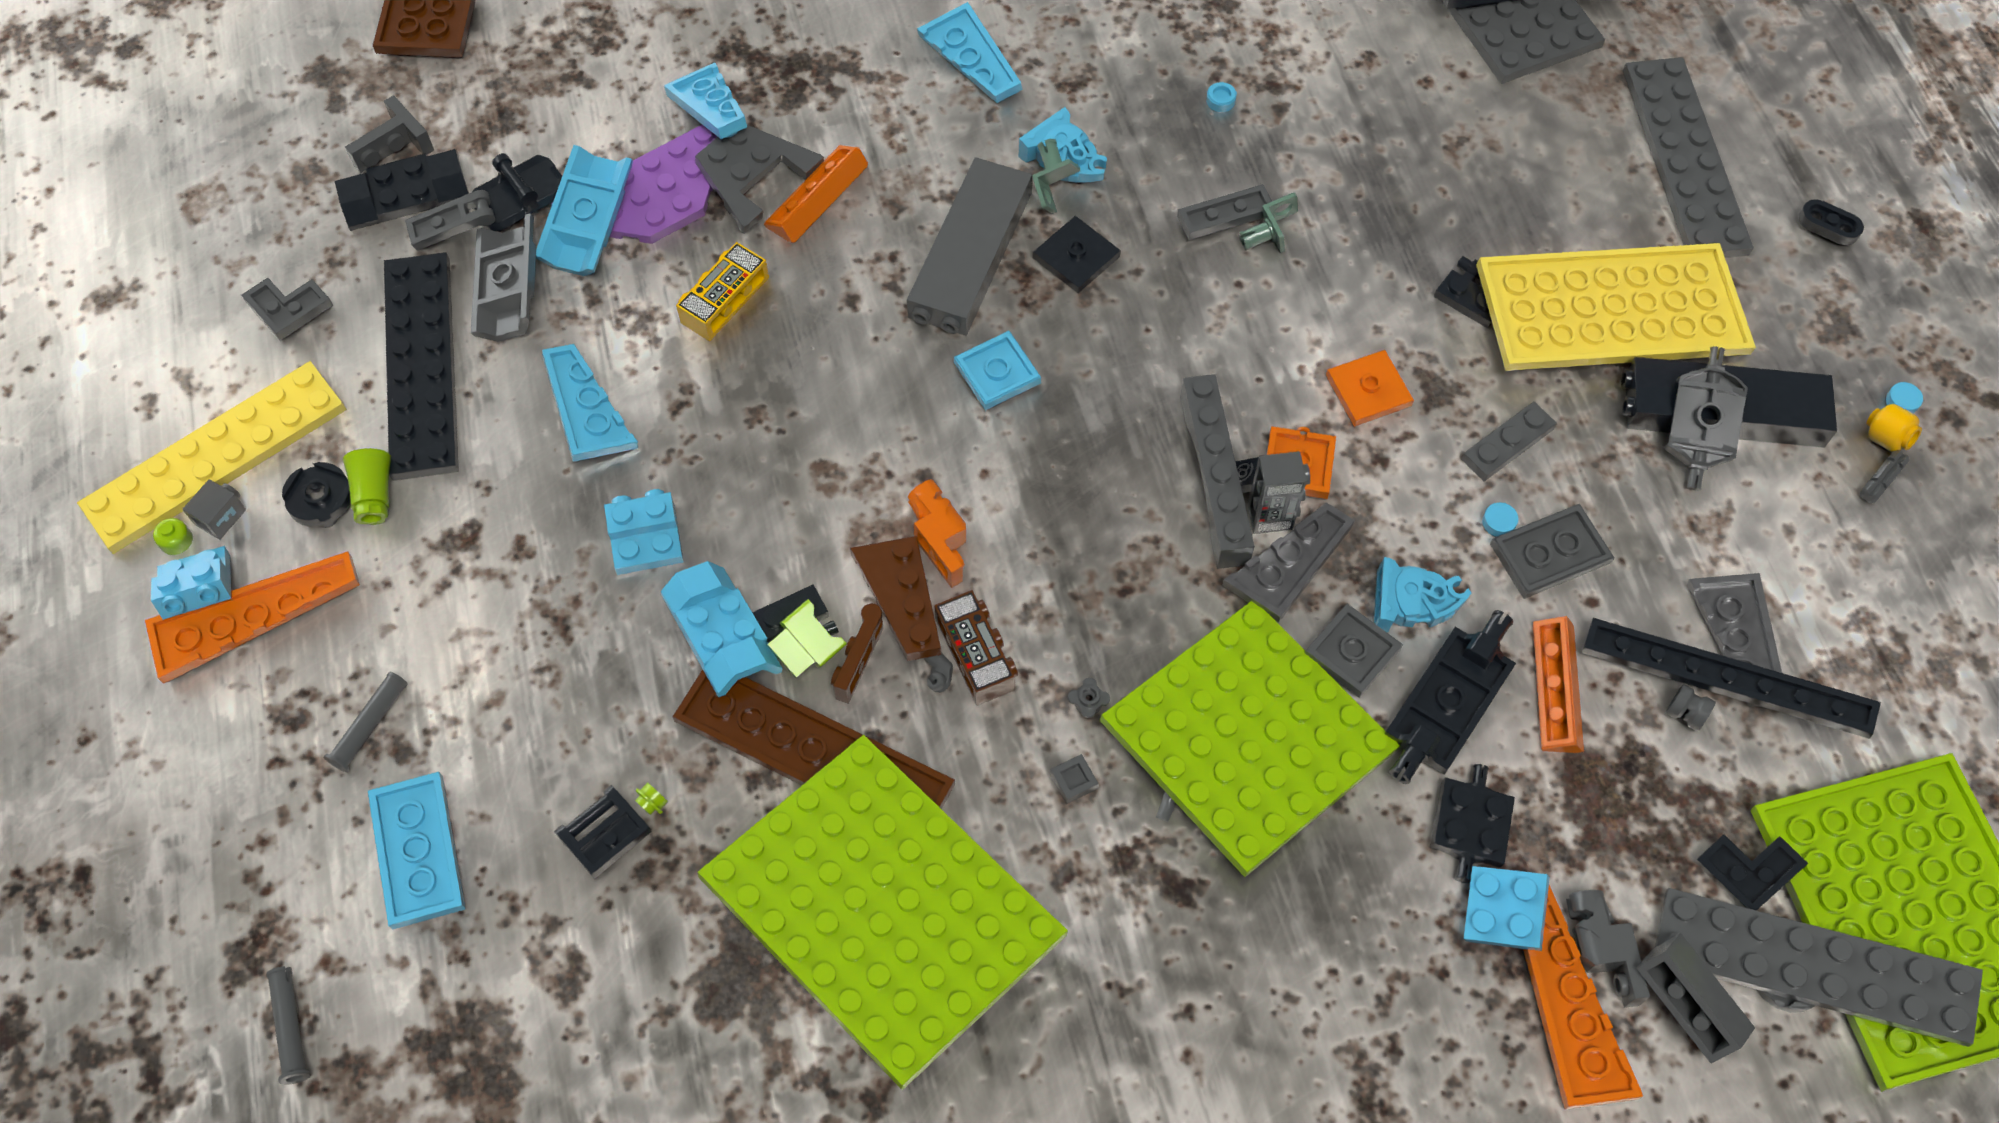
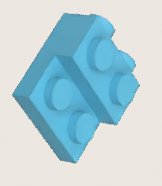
[604,489,684,575]
[151,546,232,620]

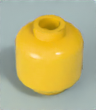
[1866,404,1922,452]

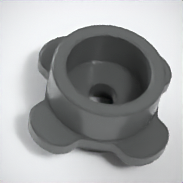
[1068,678,1110,718]

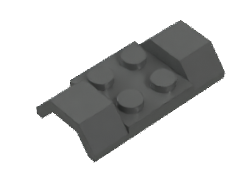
[471,213,536,342]

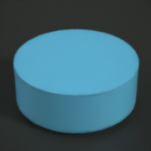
[1206,82,1237,112]
[1886,382,1923,414]
[1482,502,1519,537]

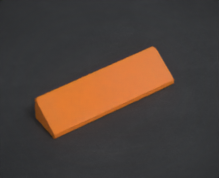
[764,145,868,243]
[1533,616,1584,753]

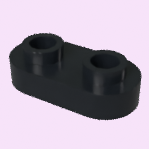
[1798,199,1864,245]

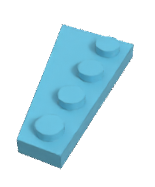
[664,63,747,139]

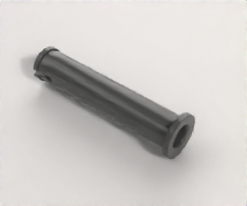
[323,672,408,773]
[266,966,311,1085]

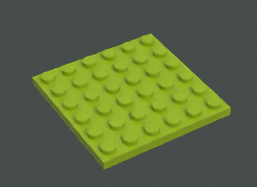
[1100,601,1400,877]

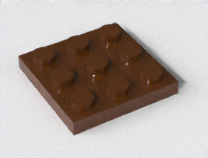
[372,0,476,57]

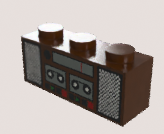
[934,590,1018,706]

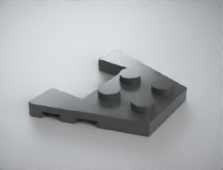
[695,125,824,234]

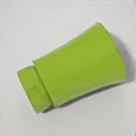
[343,448,391,525]

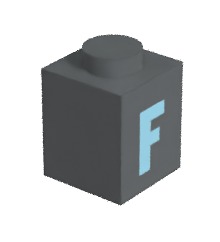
[182,479,246,540]

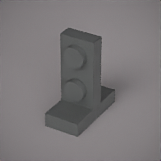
[345,95,434,173]

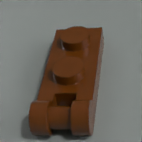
[831,603,883,704]

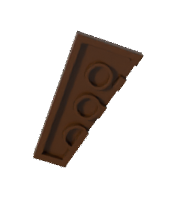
[850,536,942,661]

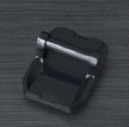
[472,153,562,232]

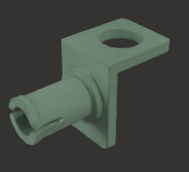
[1032,139,1080,214]
[1239,193,1298,253]

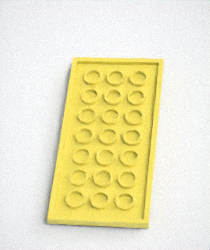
[1476,243,1756,371]

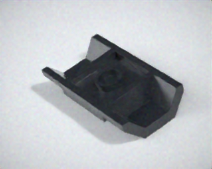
[334,149,469,231]

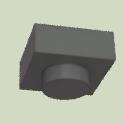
[1050,754,1099,804]

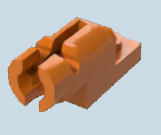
[908,479,966,588]

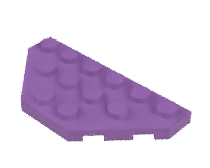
[551,124,717,244]

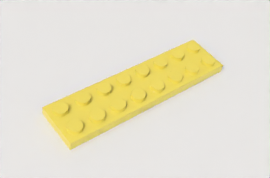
[77,361,346,554]

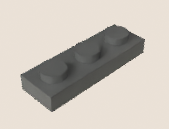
[1177,184,1272,240]
[1461,401,1557,482]

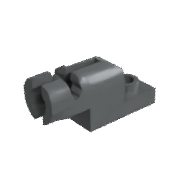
[1566,890,1650,1008]

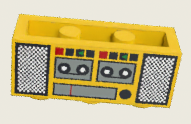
[676,242,769,342]

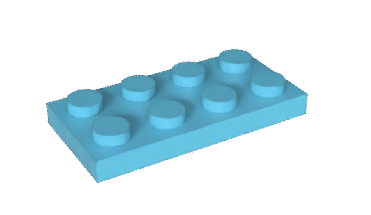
[368,772,466,930]

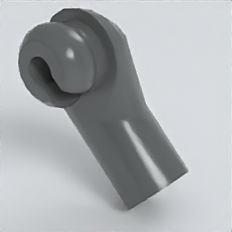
[923,652,953,693]

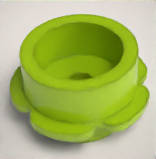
[635,782,668,815]

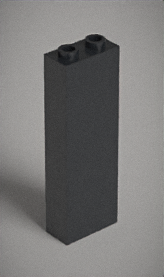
[1621,357,1837,448]

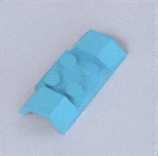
[536,145,633,276]
[661,561,782,698]

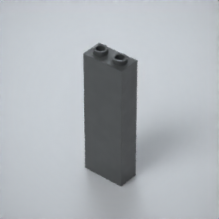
[907,157,1032,336]

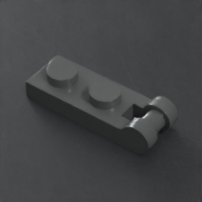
[405,190,496,251]

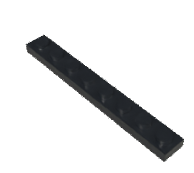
[1582,618,1881,739]

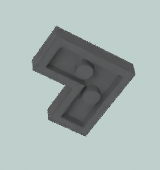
[241,278,333,341]

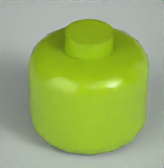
[153,518,193,555]

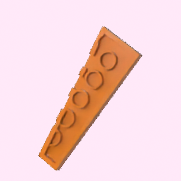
[145,551,360,683]
[1523,885,1643,1110]

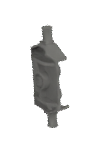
[1664,346,1747,491]

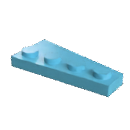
[917,2,1023,103]
[542,344,638,462]

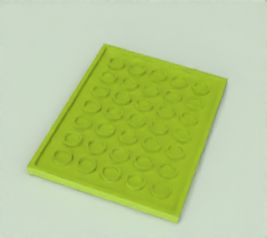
[698,735,1068,1090]
[1750,753,1999,1092]

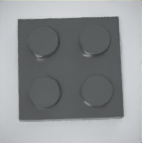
[1305,603,1403,698]

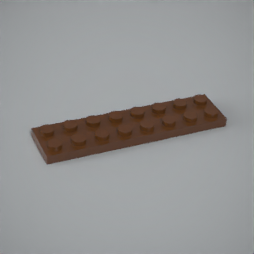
[672,669,955,809]

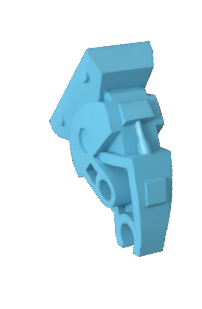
[1018,107,1107,183]
[1374,557,1472,633]

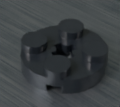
[282,462,351,528]

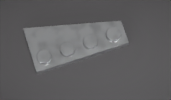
[1687,573,1782,707]

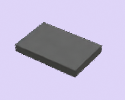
[1490,503,1615,599]

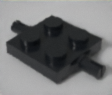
[1430,764,1515,883]

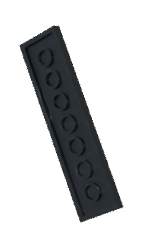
[384,252,459,481]

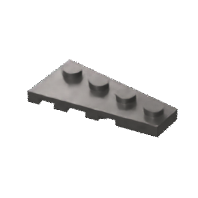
[1222,503,1355,623]

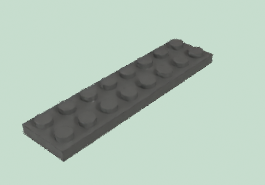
[1623,57,1754,258]
[1655,888,1983,1047]

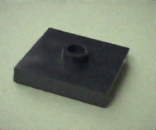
[1033,215,1121,294]

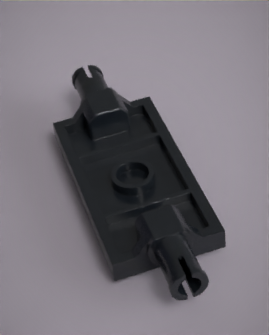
[1385,610,1516,784]

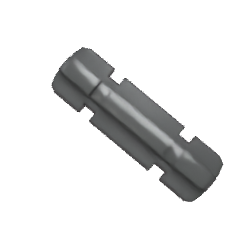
[1860,450,1909,503]

